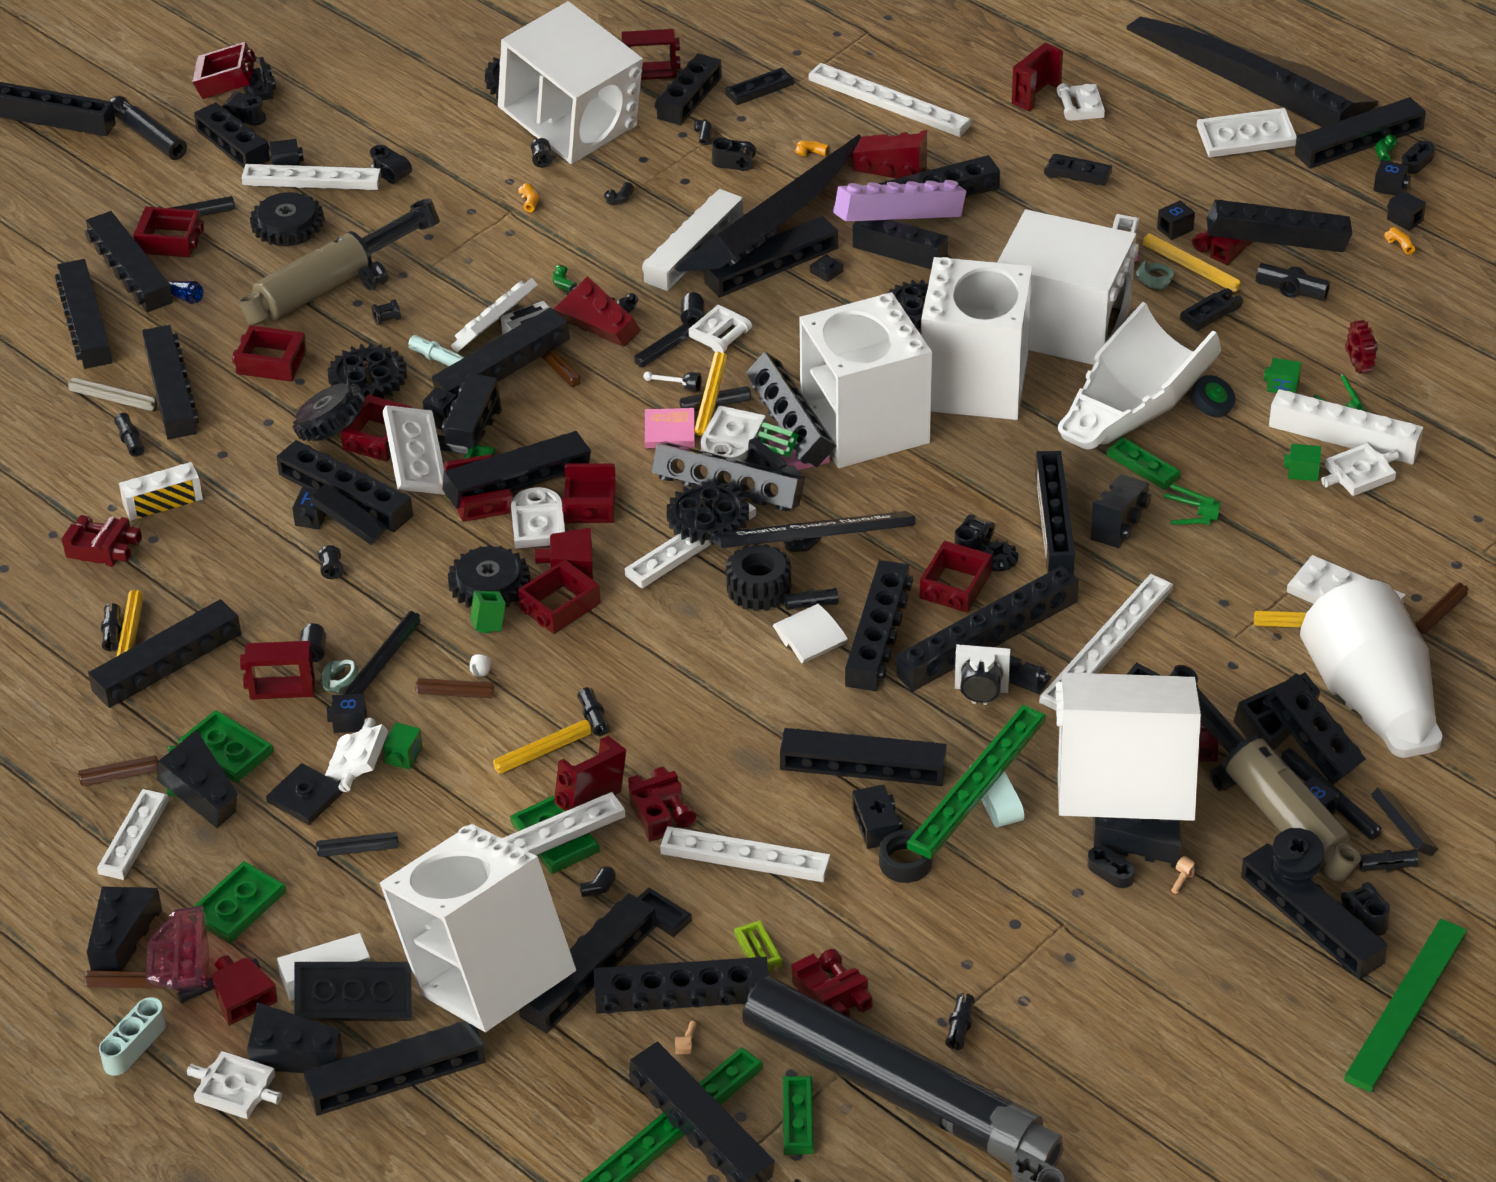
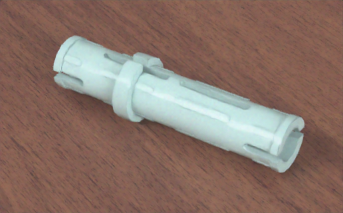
[408,335,464,366]

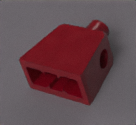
[535,528,593,580]
[212,955,278,1026]

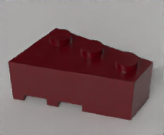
[853,130,927,179]
[553,276,641,347]

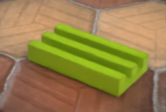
[734,920,783,971]

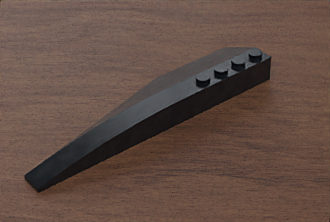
[1126,16,1379,127]
[674,134,861,272]

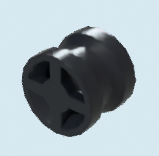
[359,261,388,290]

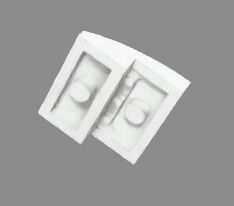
[773,604,848,664]

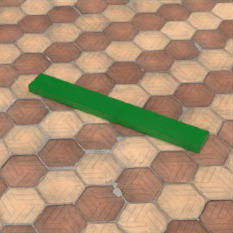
[907,705,1046,860]
[1344,918,1467,1093]
[581,1047,763,1182]

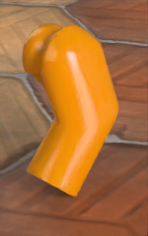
[795,140,830,157]
[518,183,540,212]
[1384,227,1415,255]

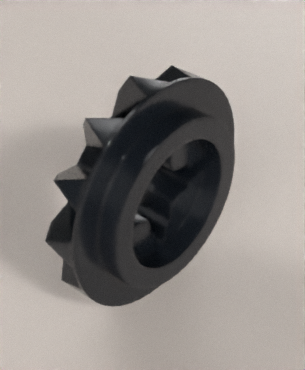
[979,539,1018,572]

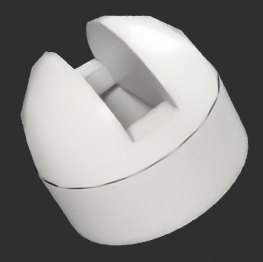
[470,655,492,677]

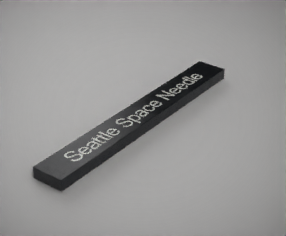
[713,511,915,548]

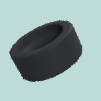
[879,830,932,883]

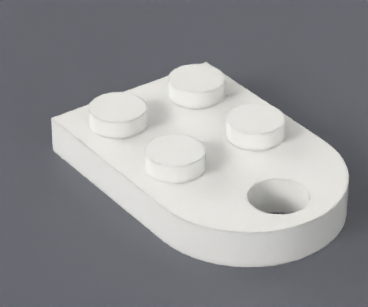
[701,405,766,461]
[511,487,565,549]

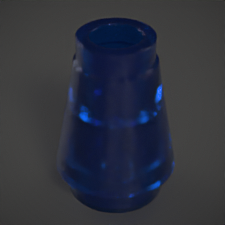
[169,281,204,304]

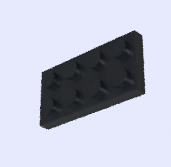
[294,962,412,1021]

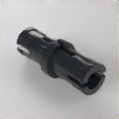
[114,413,144,457]
[784,588,839,610]
[101,603,122,651]
[577,687,610,736]
[1359,849,1418,872]
[945,993,975,1050]

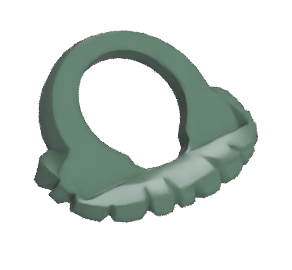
[1136,261,1174,290]
[320,660,359,694]

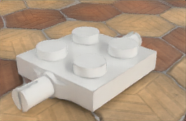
[1321,443,1399,496]
[325,718,388,792]
[187,1051,282,1119]

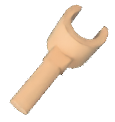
[1171,856,1195,894]
[675,1021,697,1054]

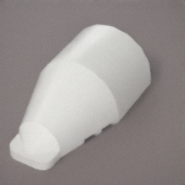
[1058,302,1221,449]
[1300,579,1443,758]

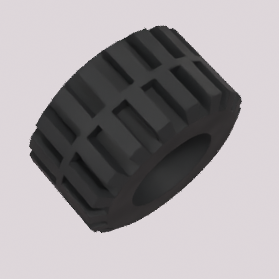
[726,544,791,611]

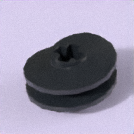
[1272,828,1324,881]

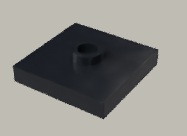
[266,763,343,825]

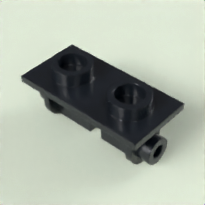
[996,655,1052,694]

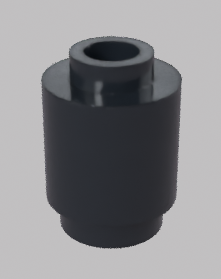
[681,292,705,327]
[299,623,326,662]

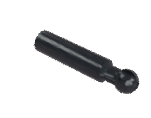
[110,95,187,160]

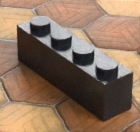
[853,219,948,270]

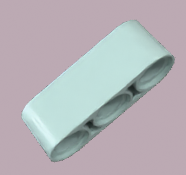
[981,771,1024,828]
[99,997,166,1076]

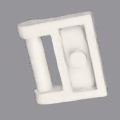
[1057,83,1105,121]
[689,305,752,353]

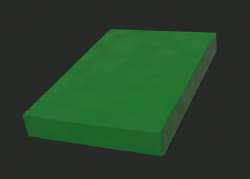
[178,710,274,783]
[510,795,600,874]
[187,861,287,944]

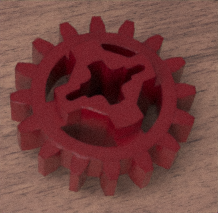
[1345,320,1378,374]

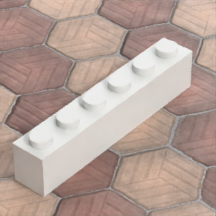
[642,189,743,291]
[1269,389,1423,465]

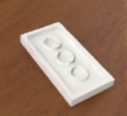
[1197,108,1297,157]
[451,278,538,353]
[383,405,445,495]
[1287,555,1405,604]

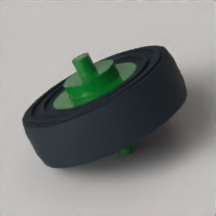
[1191,375,1235,417]

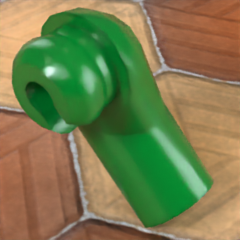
[1375,135,1397,162]
[552,264,577,293]

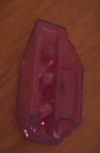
[146,905,209,992]

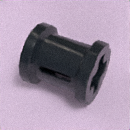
[530,138,552,168]
[371,299,401,325]
[318,545,344,579]

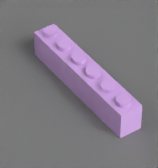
[833,180,966,221]

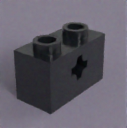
[852,784,903,849]

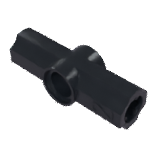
[1255,263,1331,301]

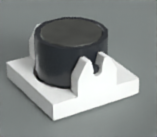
[955,645,1010,705]

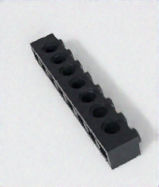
[896,565,1079,692]

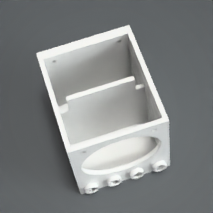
[498,1,643,165]
[997,209,1139,365]
[921,257,1032,420]
[800,292,932,468]
[1056,672,1201,821]
[380,824,576,1032]

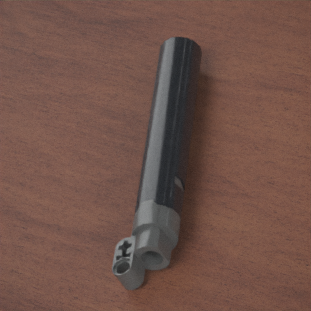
[742,976,1065,1182]

